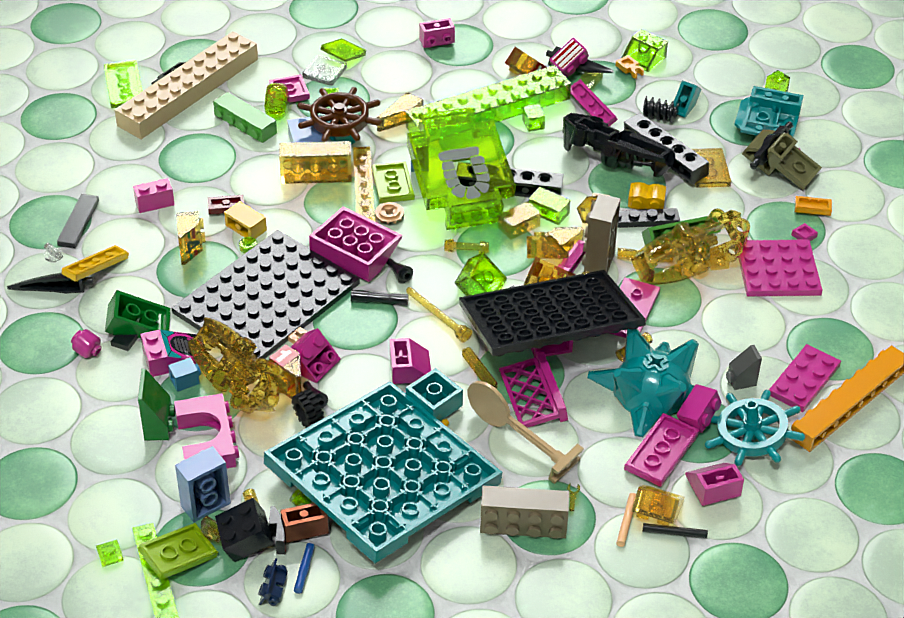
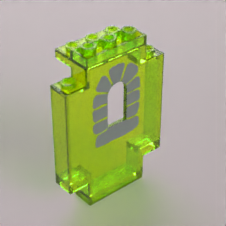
[407,107,516,230]

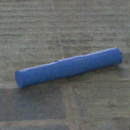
[294,543,315,594]

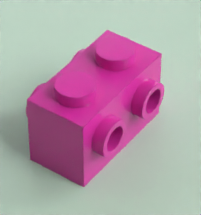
[419,18,455,48]

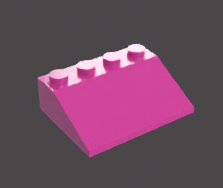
[309,206,402,282]

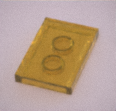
[692,148,731,188]

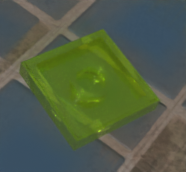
[320,38,367,62]

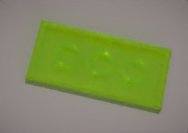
[104,60,143,109]

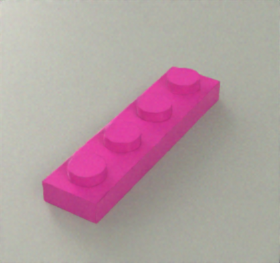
[567,79,618,126]

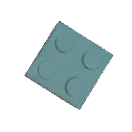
[406,368,463,421]

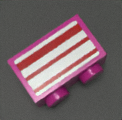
[549,37,589,79]

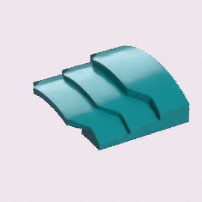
[734,86,804,138]

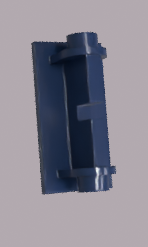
[258,558,288,606]

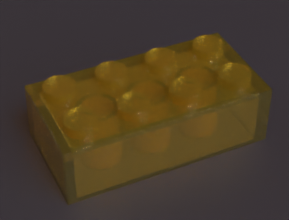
[279,141,352,184]

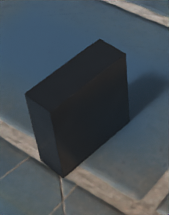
[110,334,138,351]

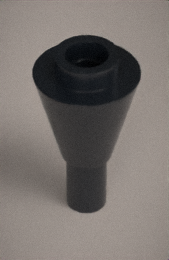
[386,258,413,283]
[303,381,328,408]

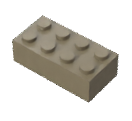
[582,194,621,273]
[480,486,569,539]

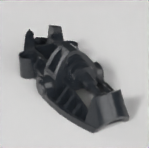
[562,113,675,177]

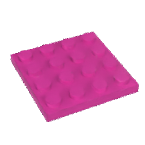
[736,239,823,297]

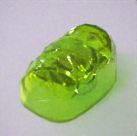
[264,83,289,121]

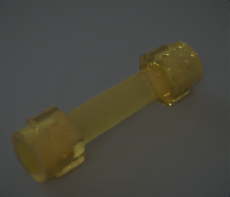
[444,239,489,254]

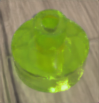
[289,488,312,506]

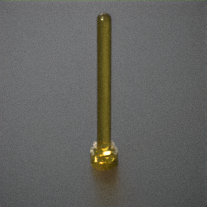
[406,287,472,342]

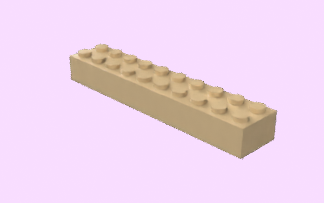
[115,31,258,139]

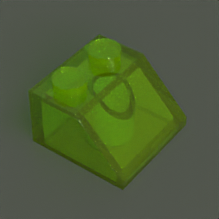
[621,29,668,72]
[454,252,507,296]

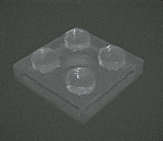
[302,54,347,86]

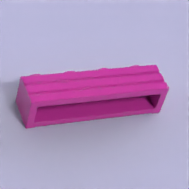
[557,240,586,277]

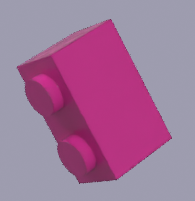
[133,178,175,213]
[676,384,722,433]

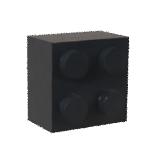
[215,498,273,562]

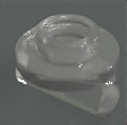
[44,243,63,262]

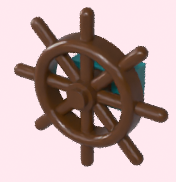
[297,87,382,149]

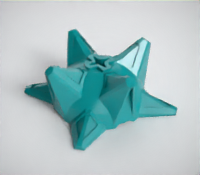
[587,329,699,437]

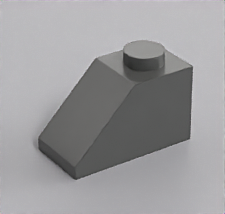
[726,345,762,390]

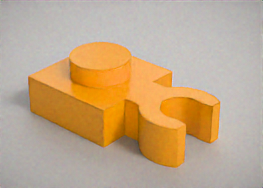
[615,55,644,79]

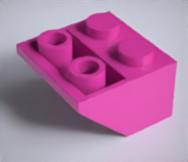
[288,328,341,383]
[389,338,431,384]
[685,463,744,506]

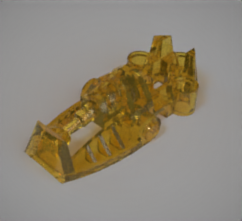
[631,208,750,285]
[188,317,288,414]

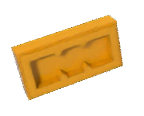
[795,196,832,216]

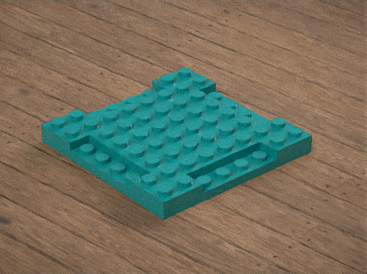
[264,381,503,564]

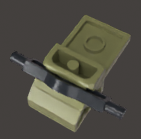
[742,121,822,190]

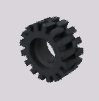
[291,389,324,428]

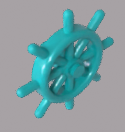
[705,389,805,466]

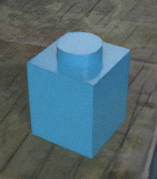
[168,358,201,392]

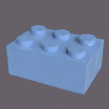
[175,446,231,523]

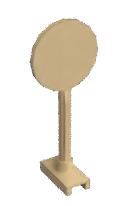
[467,381,584,484]

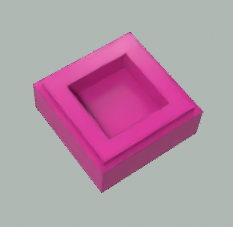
[791,223,818,241]

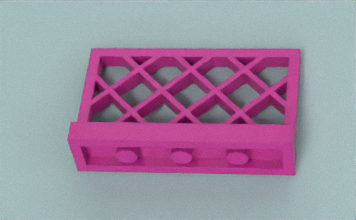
[499,351,568,428]

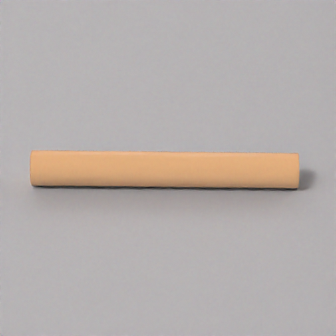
[616,493,637,547]

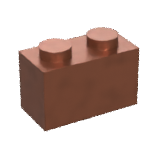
[280,503,329,543]

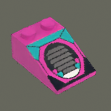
[140,330,209,377]

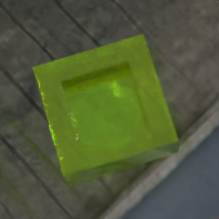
[96,539,124,567]

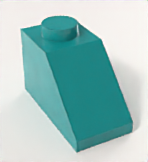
[674,80,702,118]

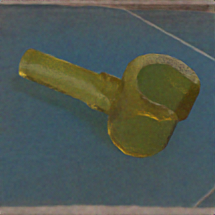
[566,483,580,511]

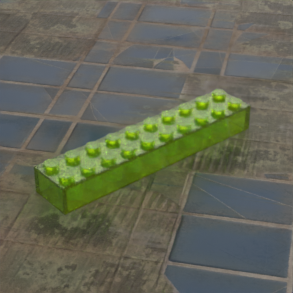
[406,65,571,144]

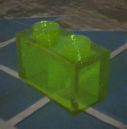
[528,187,571,225]

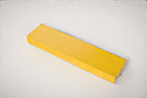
[62,245,129,282]

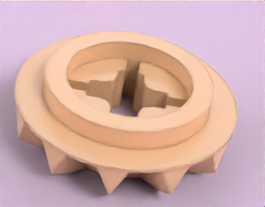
[375,202,404,224]

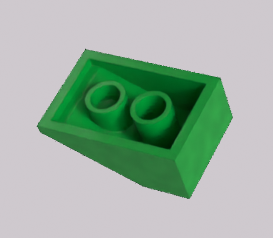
[105,290,171,338]
[138,368,175,441]

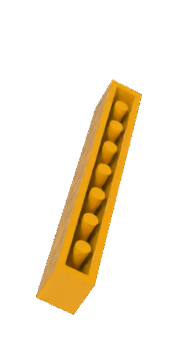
[791,345,904,452]

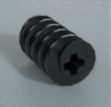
[643,96,680,123]

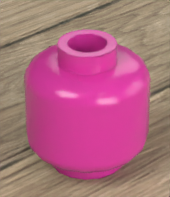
[71,329,102,358]

